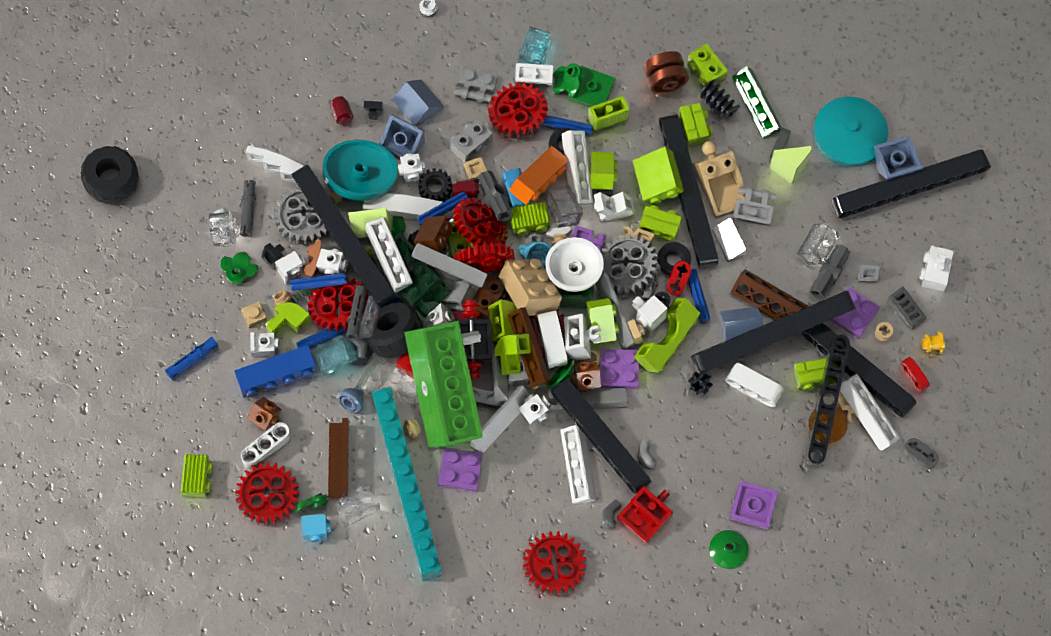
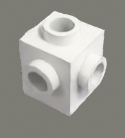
[398,153,426,183]
[316,249,348,275]
[425,303,454,327]
[518,394,551,424]

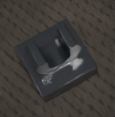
[363,101,383,120]
[261,243,285,269]

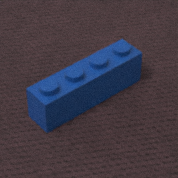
[234,345,317,397]

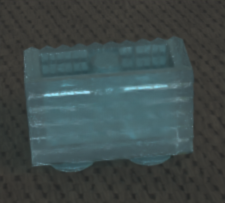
[518,26,553,65]
[311,336,358,376]

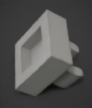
[858,260,880,281]

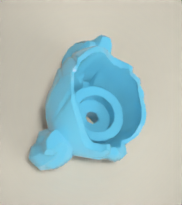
[518,242,553,270]

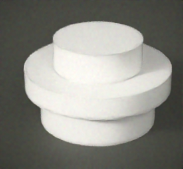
[419,0,438,15]

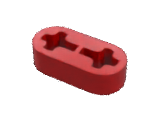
[666,260,691,296]
[900,357,930,392]

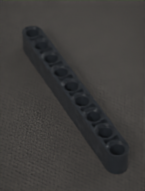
[659,114,719,268]
[831,149,991,219]
[291,164,396,308]
[691,290,856,374]

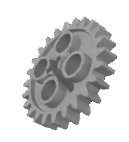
[273,186,327,244]
[602,234,659,295]

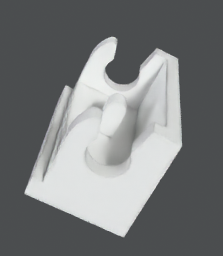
[515,63,553,86]

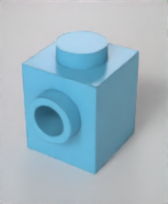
[301,514,331,542]

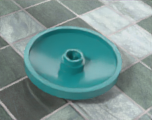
[813,97,888,167]
[322,139,398,201]

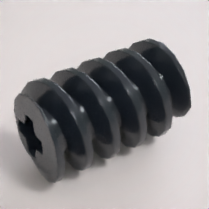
[699,79,740,120]

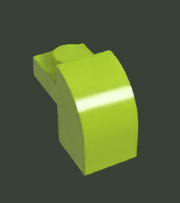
[266,302,311,336]
[495,334,531,375]

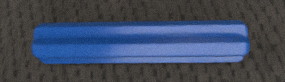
[539,115,593,135]
[417,192,468,226]
[688,269,710,323]
[290,273,347,291]

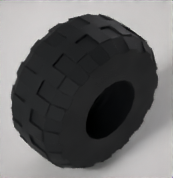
[80,146,139,204]
[364,303,423,358]

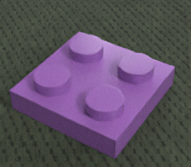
[830,287,880,339]
[599,349,639,389]
[438,447,483,492]
[730,481,778,530]

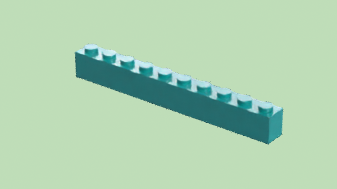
[372,387,442,581]

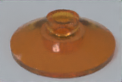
[809,407,848,443]

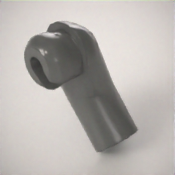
[349,332,368,359]
[602,499,622,529]

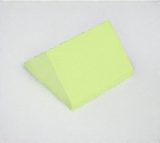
[770,146,812,184]
[348,208,393,238]

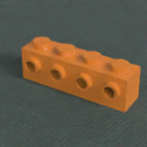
[509,145,569,205]

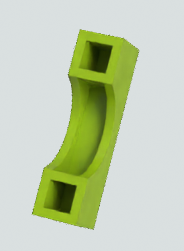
[634,298,701,373]

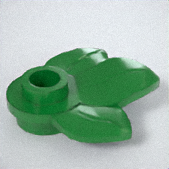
[553,63,582,97]
[221,252,258,285]
[295,493,328,512]

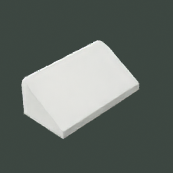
[712,218,746,261]

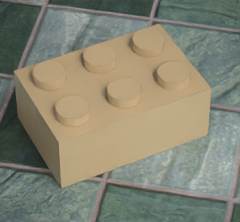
[499,259,562,316]

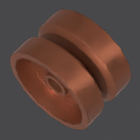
[643,51,689,94]

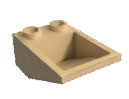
[692,141,745,217]

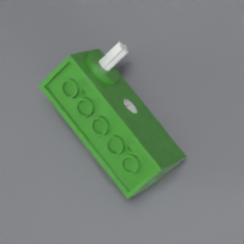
[404,321,483,447]

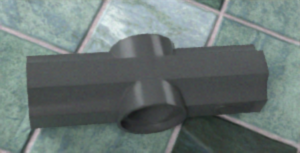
[478,170,513,222]
[809,244,851,299]

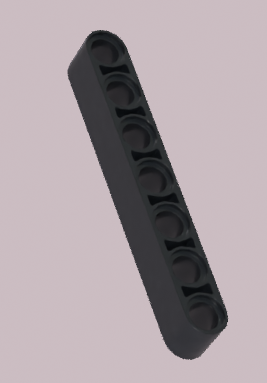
[802,323,917,418]
[805,335,850,467]
[550,378,651,495]

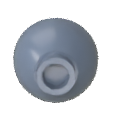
[338,387,364,413]

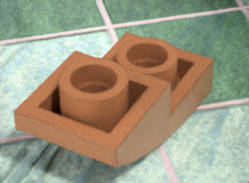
[304,239,322,278]

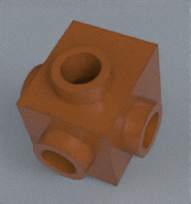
[571,362,601,391]
[247,397,282,431]

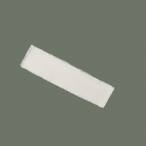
[246,145,318,182]
[363,193,443,220]

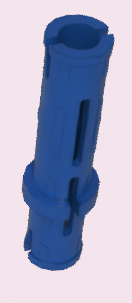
[164,336,219,380]

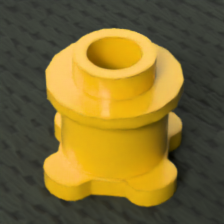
[922,331,945,353]

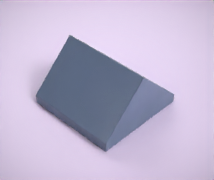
[392,80,444,126]
[379,114,425,158]
[874,136,923,180]
[719,307,763,341]

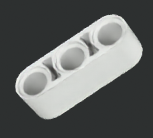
[537,311,568,368]
[726,363,784,407]
[241,423,291,470]

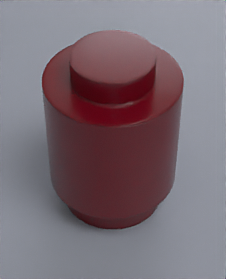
[330,96,354,125]
[452,179,480,198]

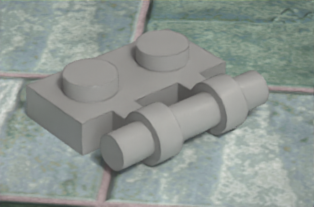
[454,66,498,103]
[733,186,776,225]

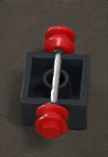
[451,300,492,379]

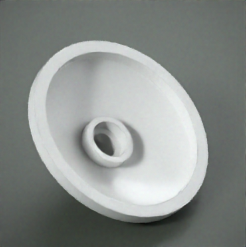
[546,237,603,292]

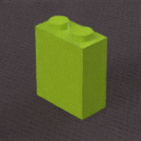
[632,146,684,205]

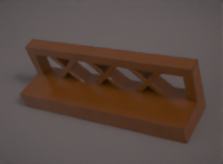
[731,269,808,319]
[508,307,551,387]
[328,418,349,500]

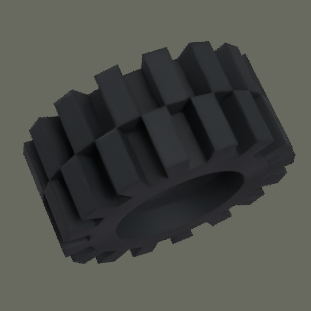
[418,168,452,202]

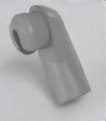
[637,440,656,469]

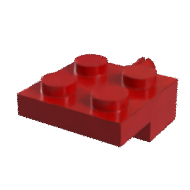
[617,486,673,544]

